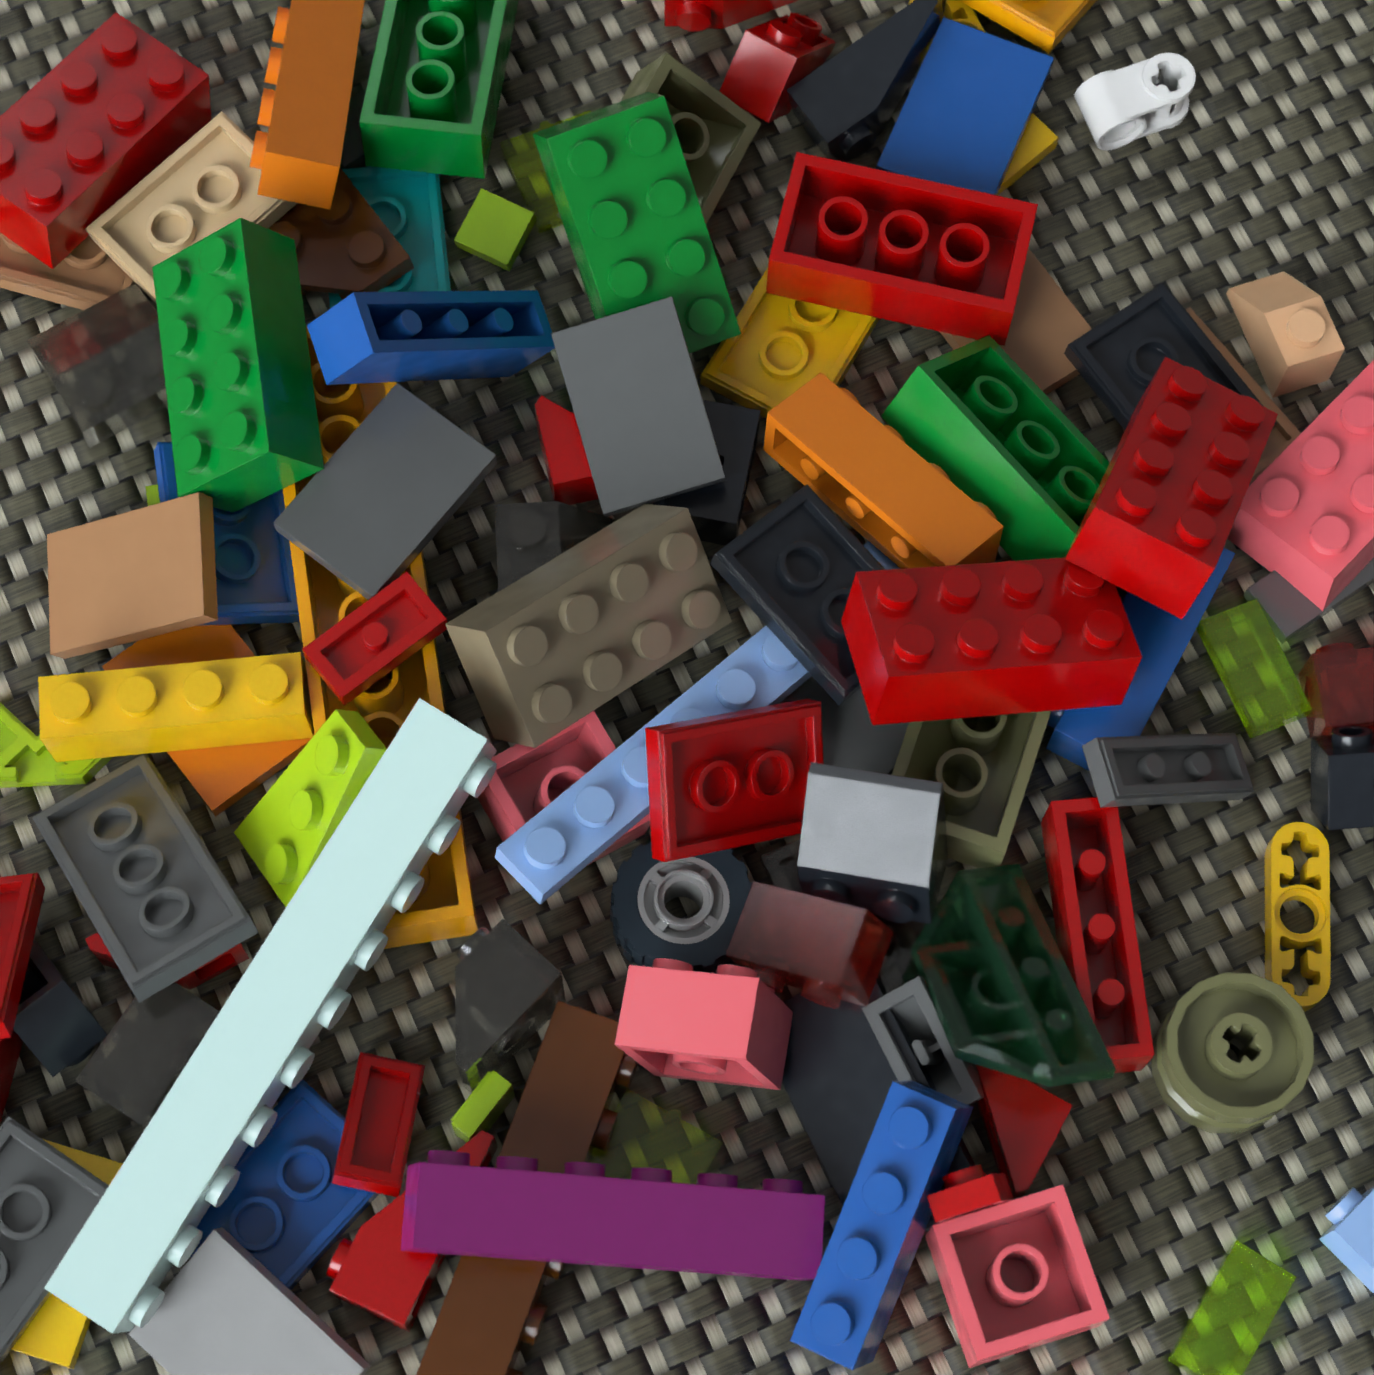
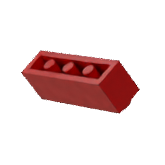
[1041,797,1154,1077]

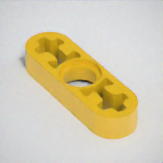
[1265,822,1331,1012]

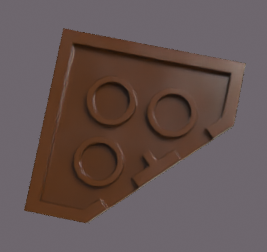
[268,168,414,299]

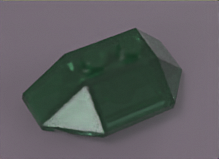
[911,864,1116,1087]

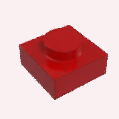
[927,1164,1014,1222]

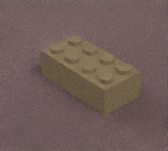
[445,504,732,748]

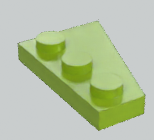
[234,709,387,907]

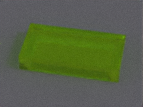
[1196,599,1312,739]
[1167,1240,1296,1375]

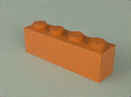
[249,0,365,210]
[763,373,1004,569]

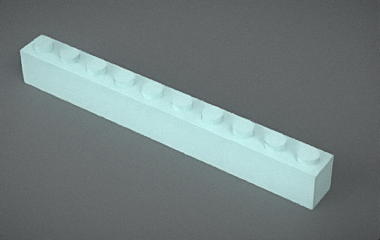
[44,698,497,1334]

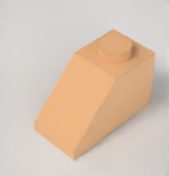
[1226,271,1345,398]

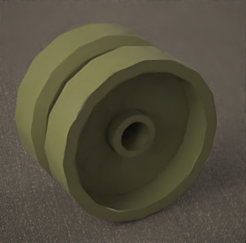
[1152,972,1314,1134]

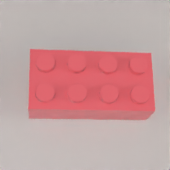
[1227,360,1374,611]

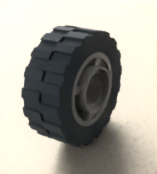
[610,842,756,973]

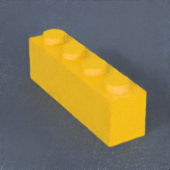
[38,652,314,762]

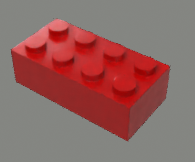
[0,12,211,269]
[766,152,1038,346]
[1065,356,1278,619]
[841,557,1142,725]

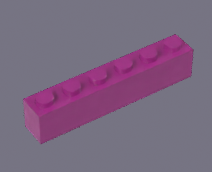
[400,1150,825,1281]

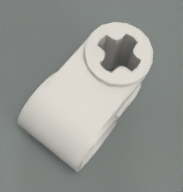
[1074,52,1196,150]

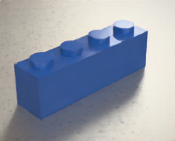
[307,290,555,385]
[1046,548,1235,771]
[790,1080,974,1371]

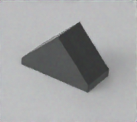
[862,976,984,1105]

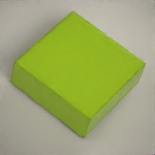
[454,188,537,272]
[451,1070,515,1143]

